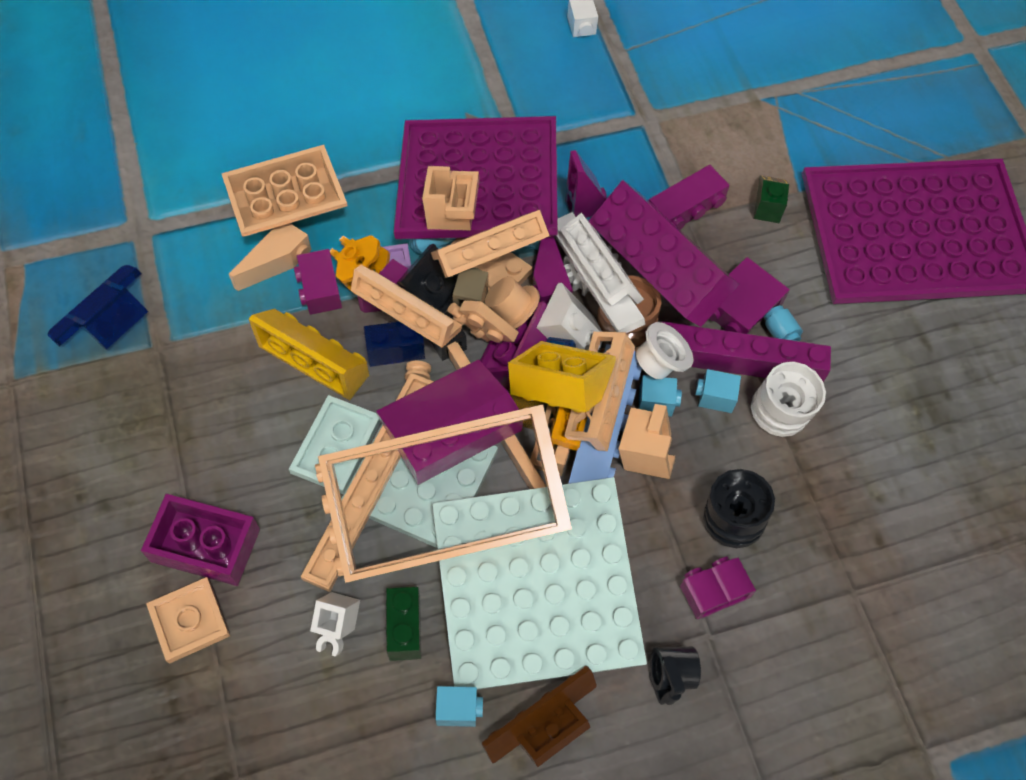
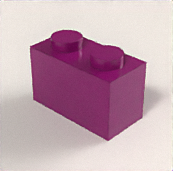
[294,249,342,315]

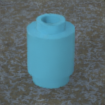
[764,305,803,341]

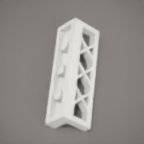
[560,213,644,306]

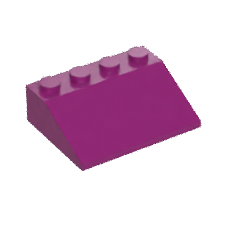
[376,359,523,485]

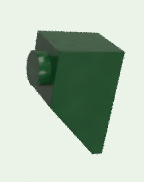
[754,175,789,224]

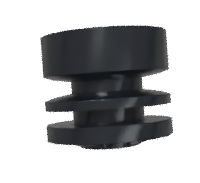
[703,469,775,549]

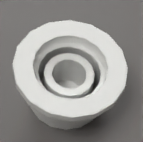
[636,322,694,379]

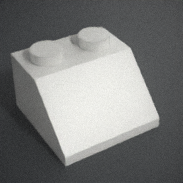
[537,283,602,350]

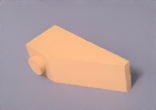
[229,223,312,291]

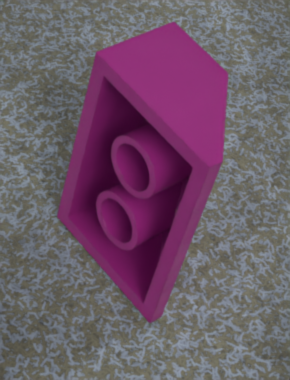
[480,302,551,391]

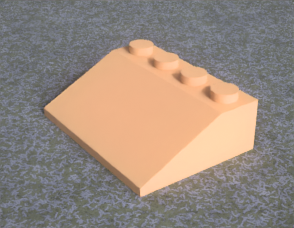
[221,145,348,237]

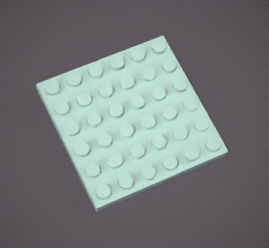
[432,477,647,690]

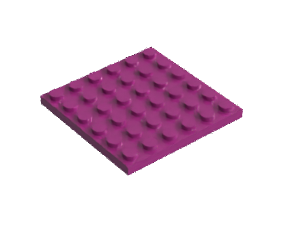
[394,116,558,239]

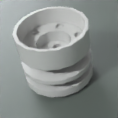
[751,362,826,437]

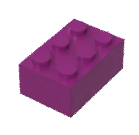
[141,494,260,586]

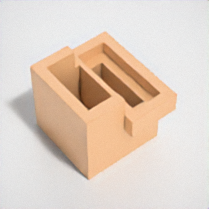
[422,166,479,230]
[619,404,675,479]

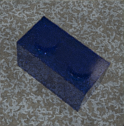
[364,321,425,367]

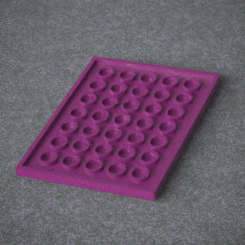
[802,158,1026,304]

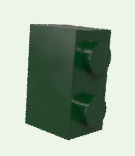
[386,587,421,661]

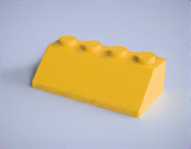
[249,309,369,401]

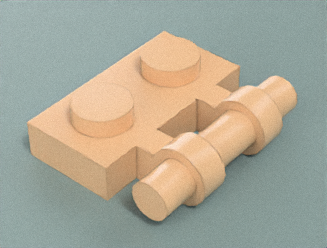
[448,301,519,343]

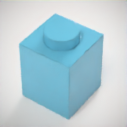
[695,369,741,413]
[638,375,682,417]
[436,686,483,727]

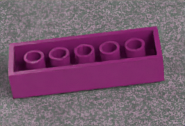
[589,180,739,327]

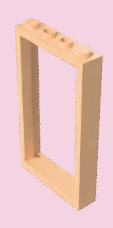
[315,405,572,583]

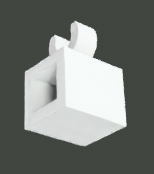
[310,592,360,656]

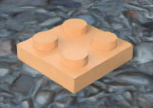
[146,577,230,664]

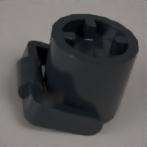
[649,646,701,705]

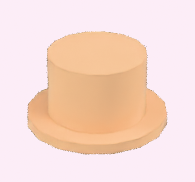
[485,277,540,329]

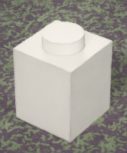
[567,0,598,37]

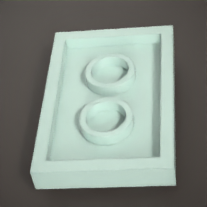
[289,395,381,494]

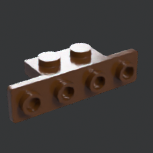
[482,666,597,767]

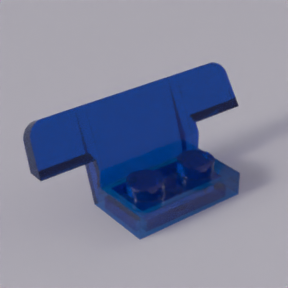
[47,265,149,350]

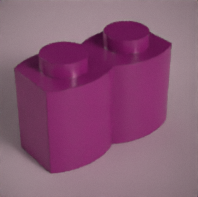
[680,557,756,620]

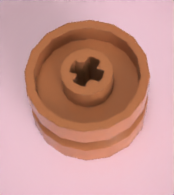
[597,275,662,347]

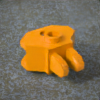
[330,235,390,294]

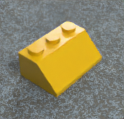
[508,341,616,413]

